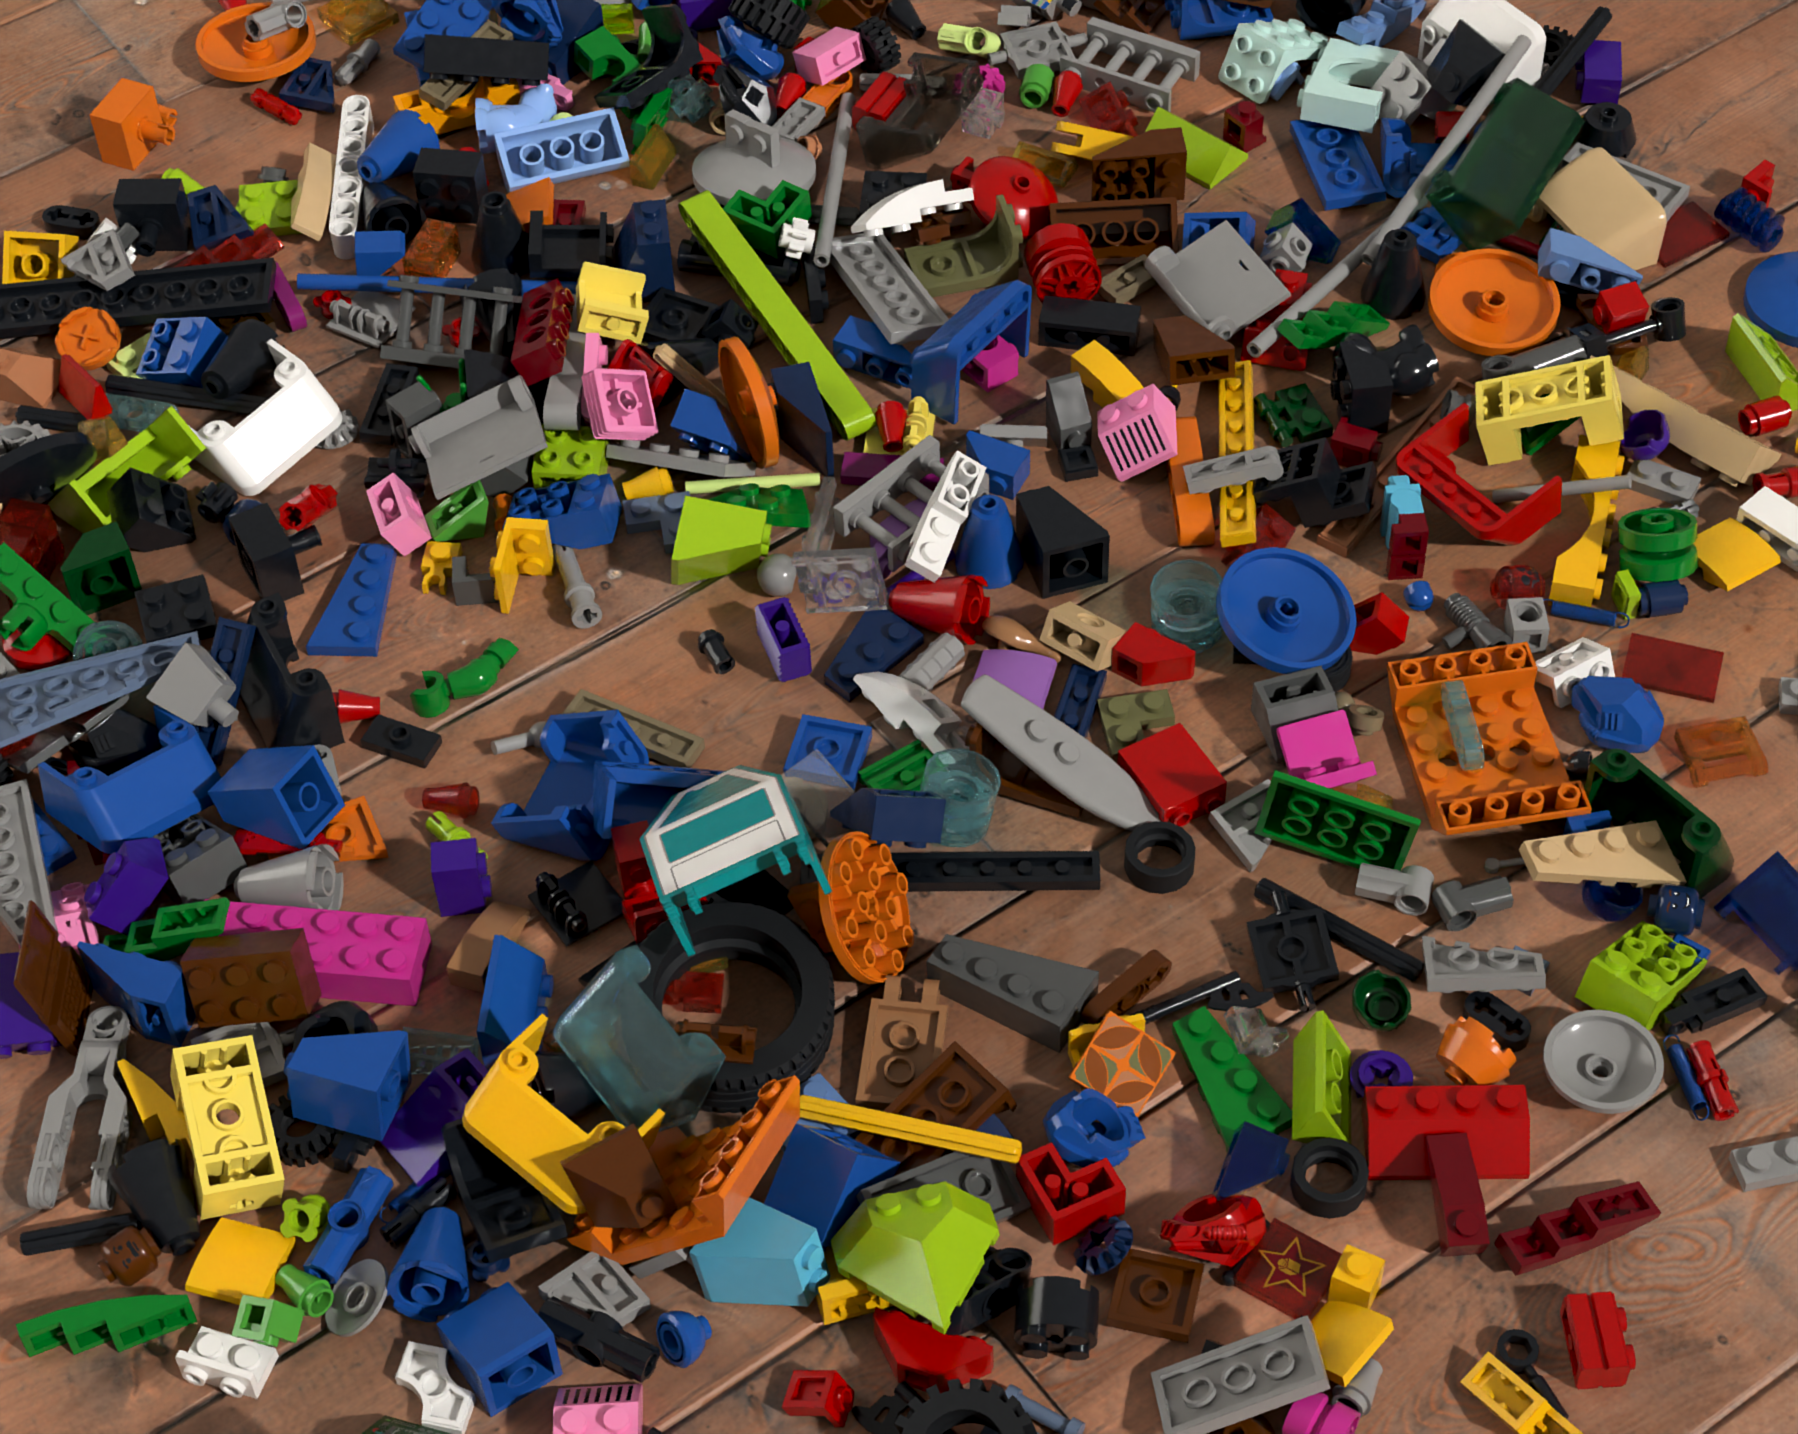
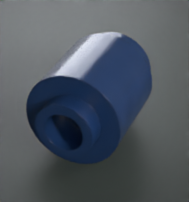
[1637,579,1688,618]

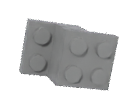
[1370,37,1457,127]

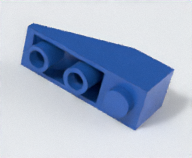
[833,315,912,389]

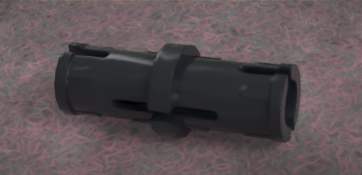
[379,1177,457,1249]

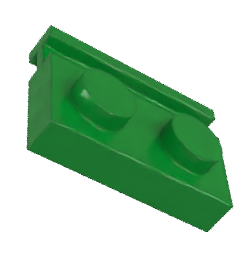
[631,87,672,158]
[858,739,948,791]

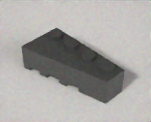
[926,934,1099,1053]

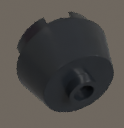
[1574,102,1637,158]

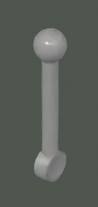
[1484,857,1525,874]

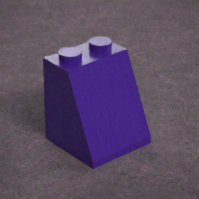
[0,952,62,1059]

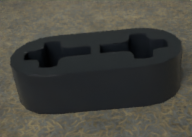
[42,205,101,240]
[1463,991,1531,1052]

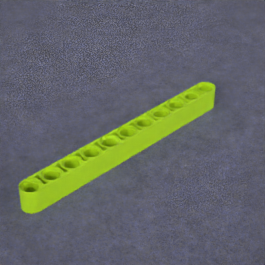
[678,190,877,441]

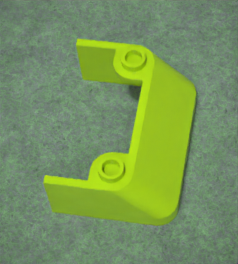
[47,406,206,533]

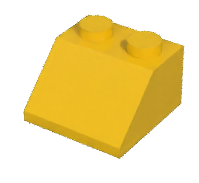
[2,231,79,284]

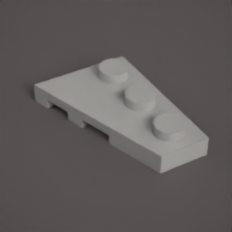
[1422,936,1546,993]

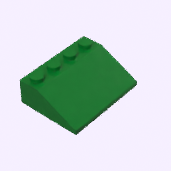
[1254,770,1421,871]

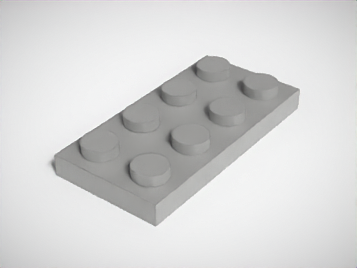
[1151,1315,1331,1434]

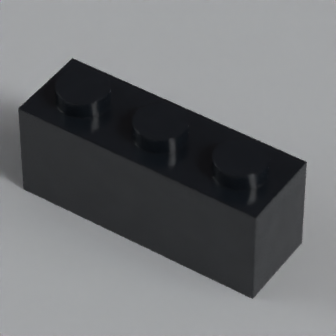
[1038,295,1141,356]

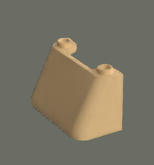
[1522,147,1667,270]

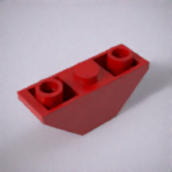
[873,1308,994,1393]

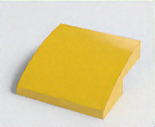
[1693,517,1781,592]
[185,1217,296,1305]
[1311,1301,1394,1388]

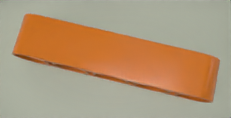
[1165,416,1215,547]

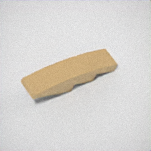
[291,142,337,241]

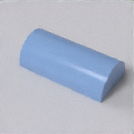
[494,107,630,193]

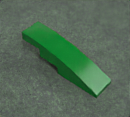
[1277,301,1390,349]
[103,897,230,961]
[16,1295,198,1358]

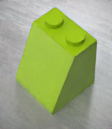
[671,495,772,585]

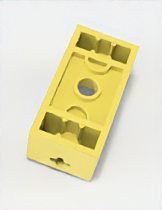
[1475,355,1624,466]
[170,1035,285,1220]

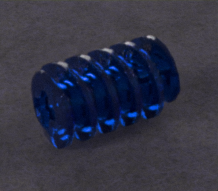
[1714,187,1785,253]

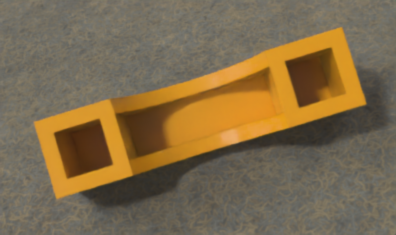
[393,76,520,135]

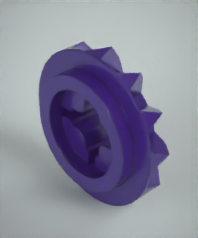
[1350,1050,1413,1098]

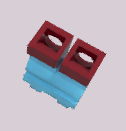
[1380,475,1429,580]

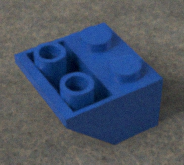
[136,317,227,388]
[670,389,752,462]

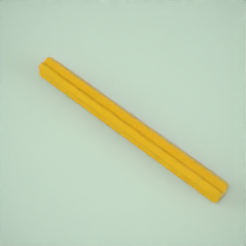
[800,1095,1022,1164]

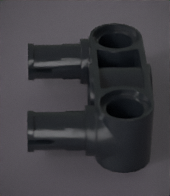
[945,1246,1032,1335]

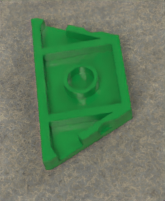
[708,483,811,528]

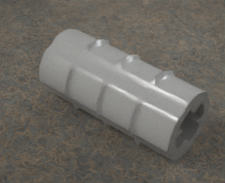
[899,633,965,691]

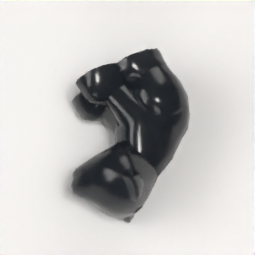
[1332,324,1439,397]

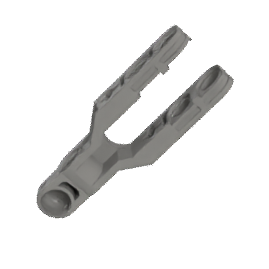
[27,1006,134,1210]

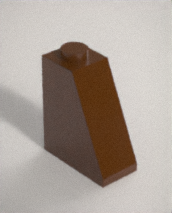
[1153,315,1235,386]

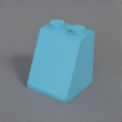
[689,1197,831,1307]

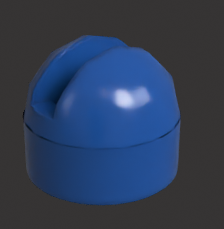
[1403,581,1434,611]

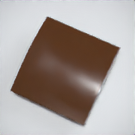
[1093,0,1166,34]

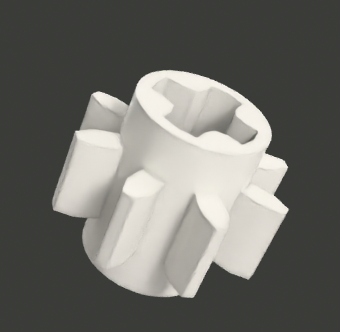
[778,217,815,259]

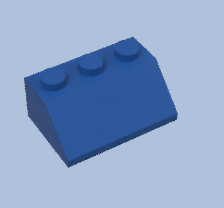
[476,935,554,1071]

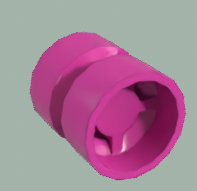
[1282,1392,1361,1434]

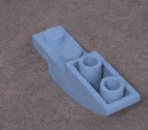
[1336,0,1427,47]

